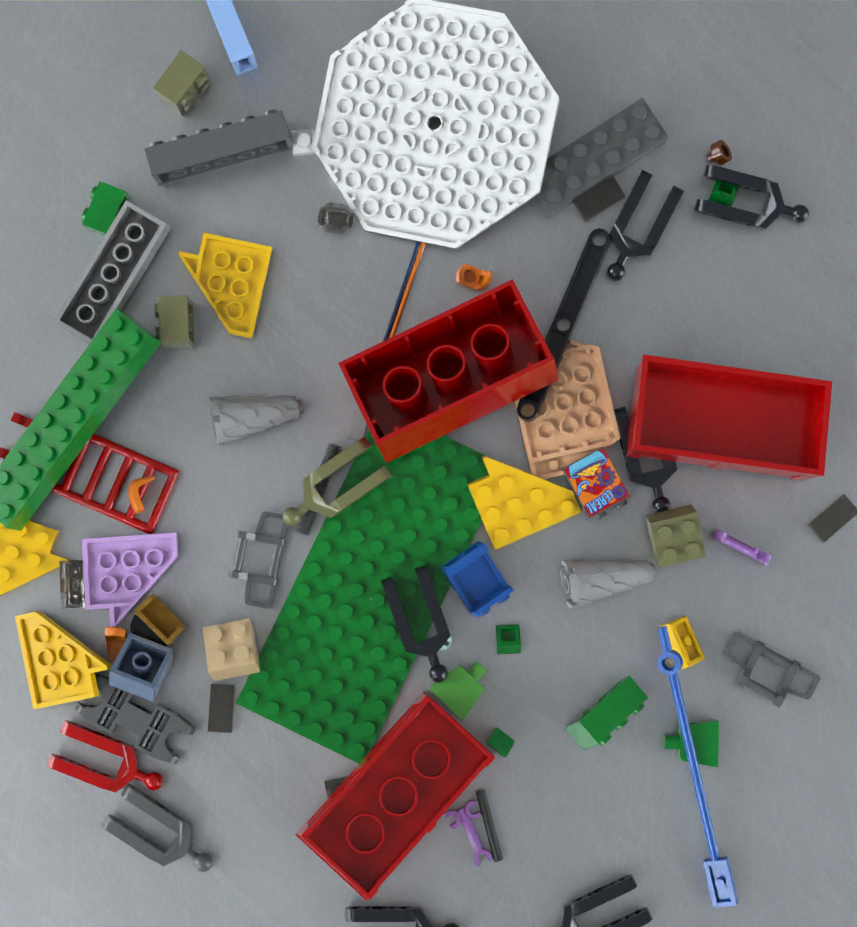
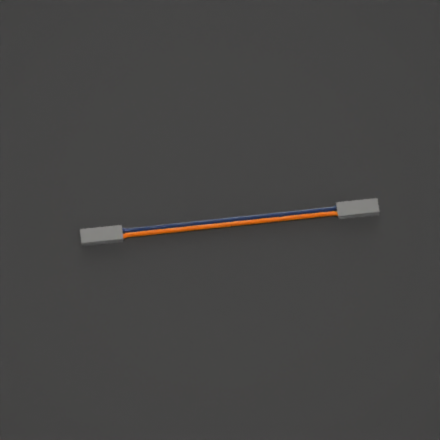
[347,241,426,441]

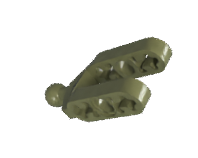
[282,437,392,526]

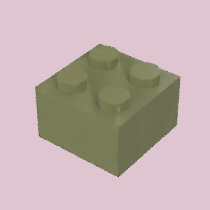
[153,50,210,116]
[155,296,195,350]
[645,504,706,568]

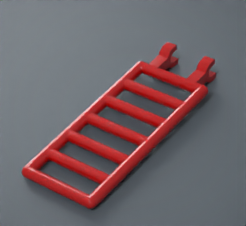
[0,412,179,534]

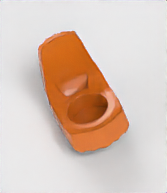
[456,264,492,291]
[128,476,155,514]
[104,626,128,663]

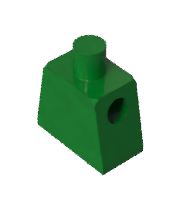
[663,719,719,767]

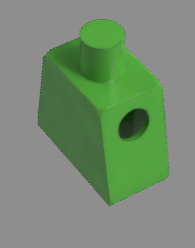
[429,661,487,721]

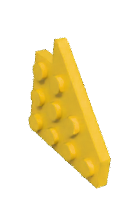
[178,233,273,339]
[467,455,581,550]
[0,521,70,596]
[15,611,112,709]

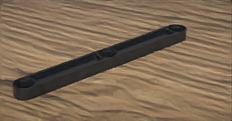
[517,228,610,422]

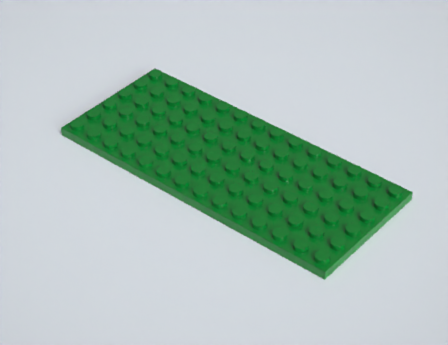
[236,430,489,764]

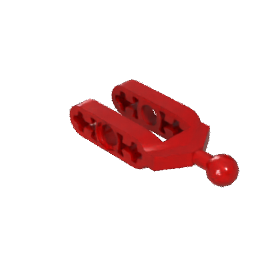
[47,720,163,793]

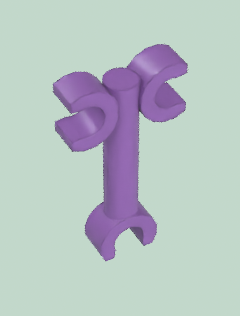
[712,528,772,566]
[445,800,492,866]

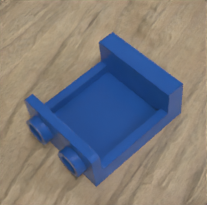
[440,541,514,617]

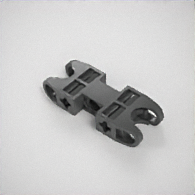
[75,674,196,764]

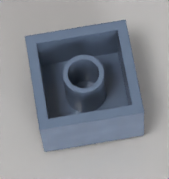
[109,633,174,702]

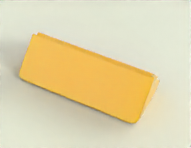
[660,615,705,670]

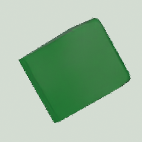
[708,181,739,206]
[496,624,521,655]
[486,728,514,757]

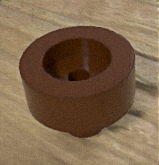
[707,140,732,165]

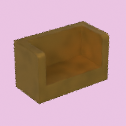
[134,594,189,645]

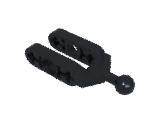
[694,165,809,229]
[607,169,684,281]
[613,407,677,513]
[381,565,451,683]
[561,874,653,927]
[345,906,459,927]

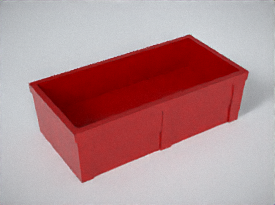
[626,354,833,481]
[295,692,495,901]

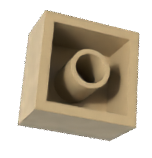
[202,618,260,681]

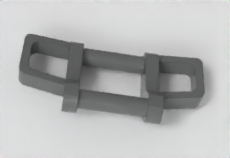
[228,512,288,608]
[725,632,821,708]

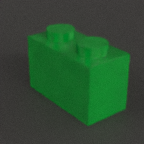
[81,181,129,236]

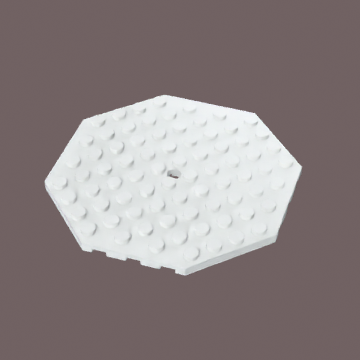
[312,0,560,249]

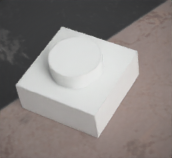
[291,129,316,156]

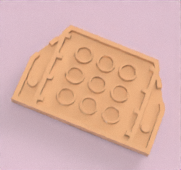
[515,334,620,479]

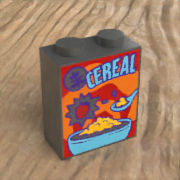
[561,446,631,521]

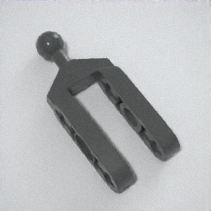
[101,784,212,872]

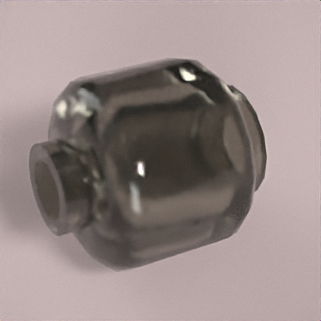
[318,202,354,234]

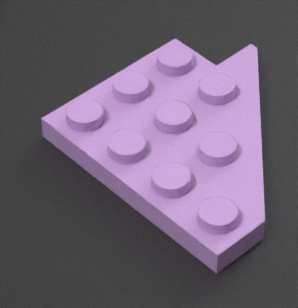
[82,533,179,627]

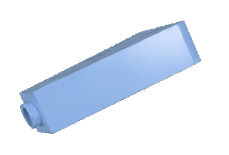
[206,0,258,76]

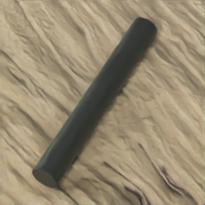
[476,789,503,862]

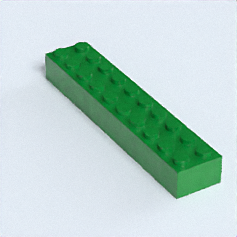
[0,308,162,531]

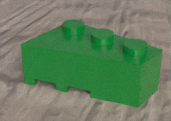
[565,676,648,750]

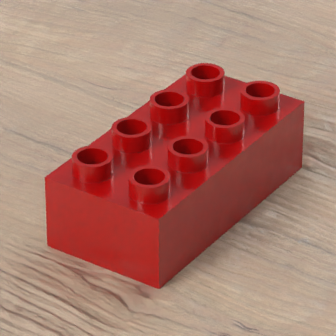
[338,279,559,463]

